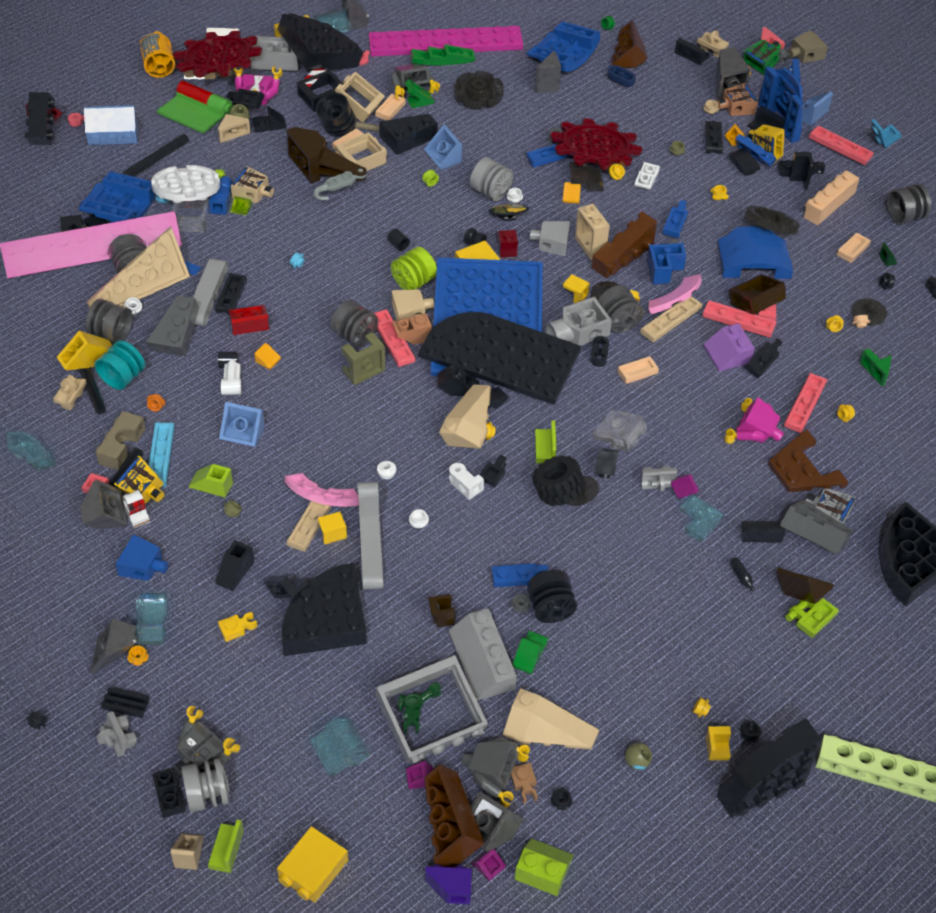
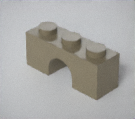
[96,411,146,470]

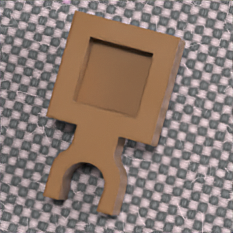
[510,763,538,804]

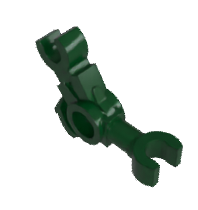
[398,682,442,734]

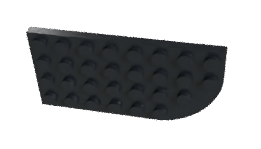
[418,312,581,405]

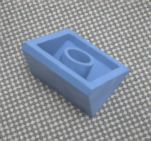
[801,91,833,126]
[424,124,462,169]
[219,402,265,447]

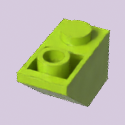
[189,464,233,498]

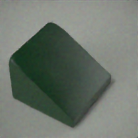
[879,242,897,267]

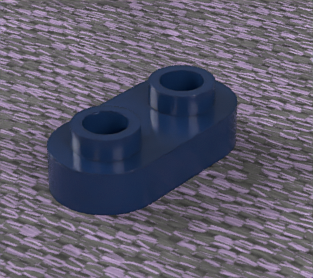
[607,65,636,87]

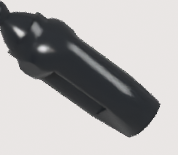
[730,557,755,591]

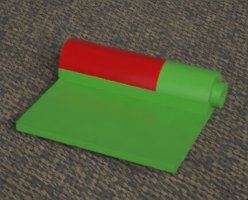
[157,81,233,133]

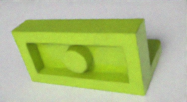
[535,420,556,463]
[208,819,244,873]

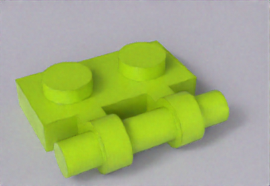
[785,598,839,638]

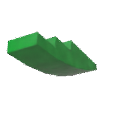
[410,44,476,66]

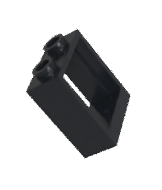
[297,70,347,112]

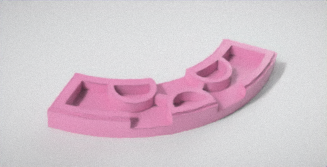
[649,274,702,314]
[284,473,359,507]

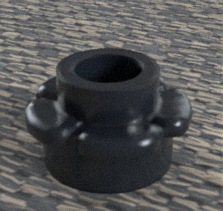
[880,272,895,290]
[26,711,47,730]
[740,721,761,742]
[550,788,573,810]

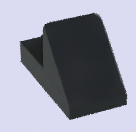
[252,106,287,133]

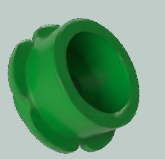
[601,15,615,31]

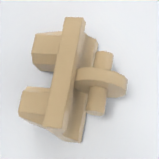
[697,30,729,58]
[53,375,86,410]

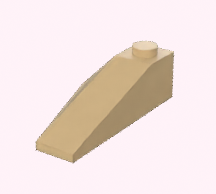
[439,385,491,449]
[503,688,599,750]

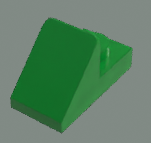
[405,79,435,108]
[859,348,892,386]
[512,631,548,675]

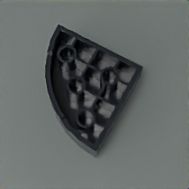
[277,13,364,69]
[880,501,936,606]
[282,562,367,656]
[717,718,822,818]

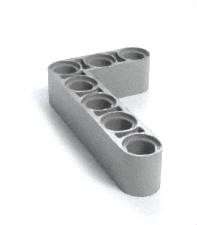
[358,482,383,590]

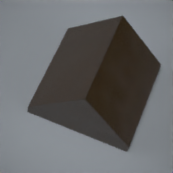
[777,568,834,604]

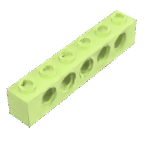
[816,735,936,802]

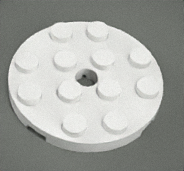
[151,165,220,203]

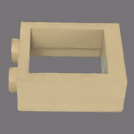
[335,72,385,123]
[335,132,387,171]
[575,204,610,260]

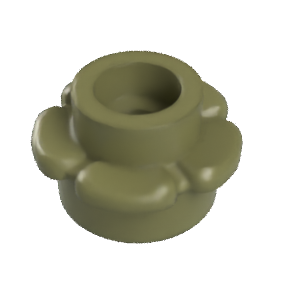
[669,141,685,156]
[224,500,242,518]

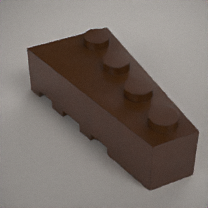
[591,211,657,279]
[424,764,484,868]

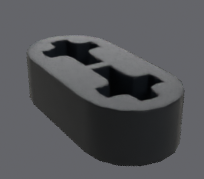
[590,336,609,367]

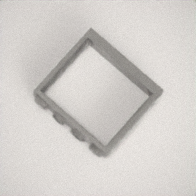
[375,655,488,764]

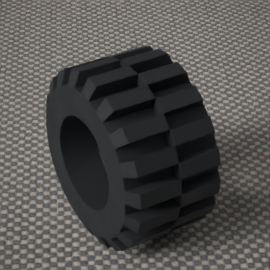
[532,455,585,506]

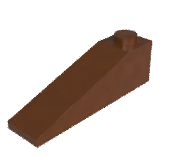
[611,20,648,67]

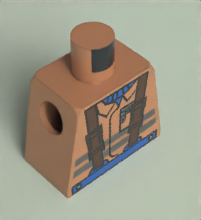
[717,83,758,116]

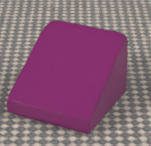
[671,474,699,498]
[406,761,433,789]
[471,849,506,881]

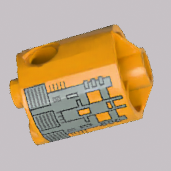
[140,31,175,78]

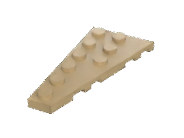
[87,227,190,309]

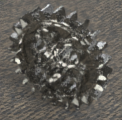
[745,205,800,235]

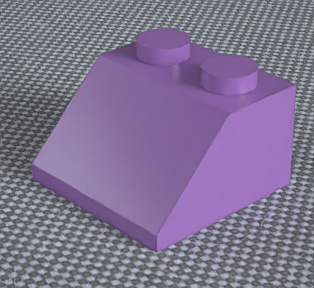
[703,323,755,371]

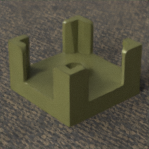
[341,332,385,385]

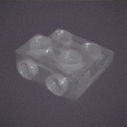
[593,410,647,451]

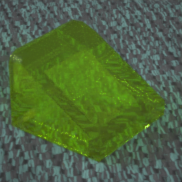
[230,196,253,216]

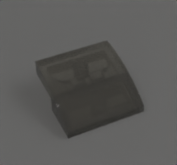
[569,162,604,191]

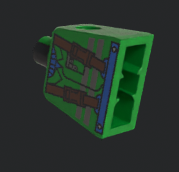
[743,40,781,75]

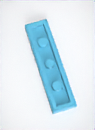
[149,422,175,487]

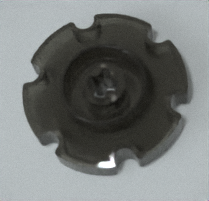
[453,71,504,109]

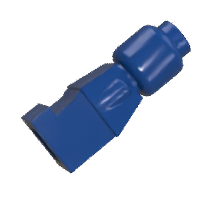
[209,176,232,215]

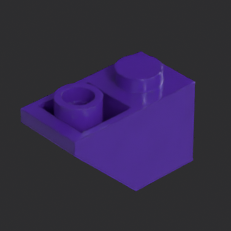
[425,865,472,904]

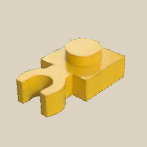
[218,612,258,642]

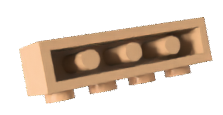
[804,170,859,226]

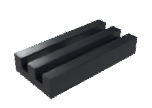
[101,687,150,718]

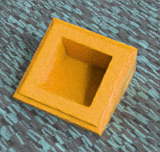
[563,182,581,204]
[254,343,281,370]

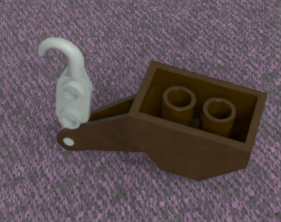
[286,127,367,200]

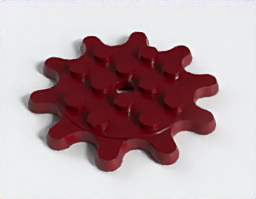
[173,30,262,78]
[550,118,643,170]

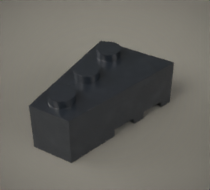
[24,92,55,145]
[379,114,438,155]

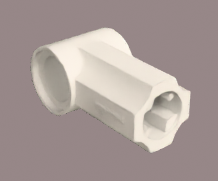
[221,361,241,395]

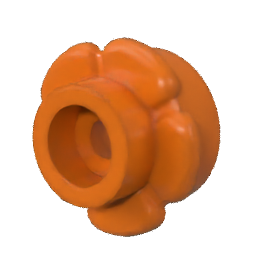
[147,394,165,412]

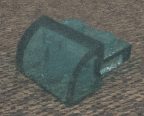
[313,9,352,33]
[310,718,371,777]

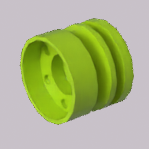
[391,246,437,290]

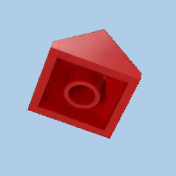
[229,305,269,335]

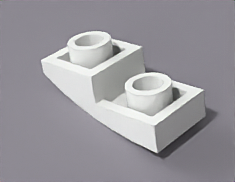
[634,162,660,190]

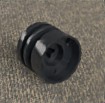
[316,93,356,137]
[527,570,577,623]

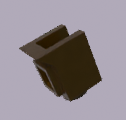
[428,594,455,628]

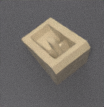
[218,114,250,143]
[171,833,204,870]

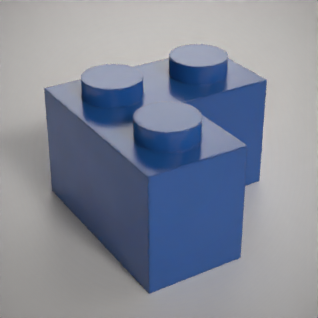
[647,243,686,284]

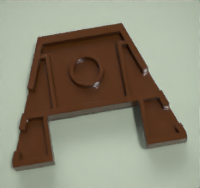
[768,429,848,492]

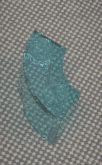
[6,432,56,471]
[135,593,167,645]

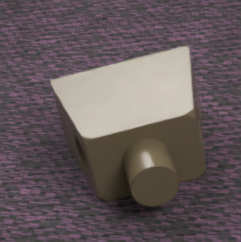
[788,30,828,63]

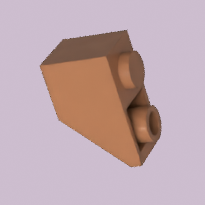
[392,314,432,345]

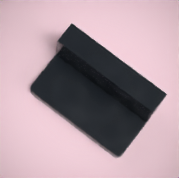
[675,38,710,65]
[748,105,786,131]
[789,152,814,190]
[741,521,786,543]
[264,576,309,598]

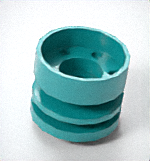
[94,340,146,390]

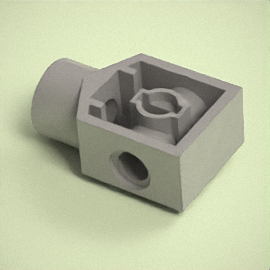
[546,297,612,345]

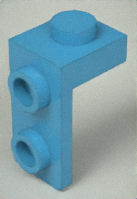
[871,119,901,148]

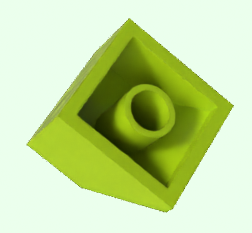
[515,838,574,896]

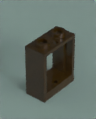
[729,274,786,315]

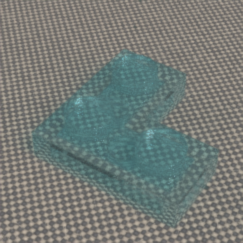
[680,494,724,543]

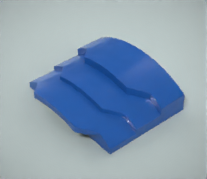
[527,21,600,72]
[758,66,803,143]
[79,171,155,223]
[718,226,793,279]

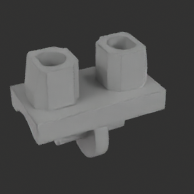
[641,466,677,491]
[96,712,137,757]

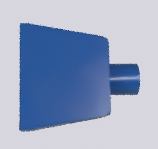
[116,535,169,581]

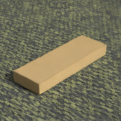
[287,501,331,552]

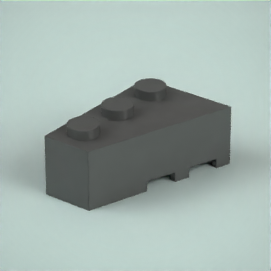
[146,295,199,356]
[780,500,854,554]

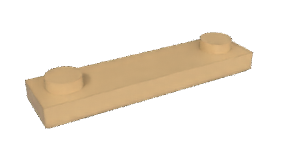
[640,296,702,343]

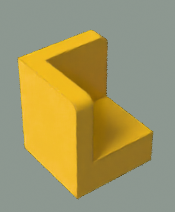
[563,274,590,303]
[318,512,347,544]
[706,726,731,760]

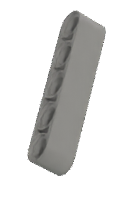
[193,258,228,327]

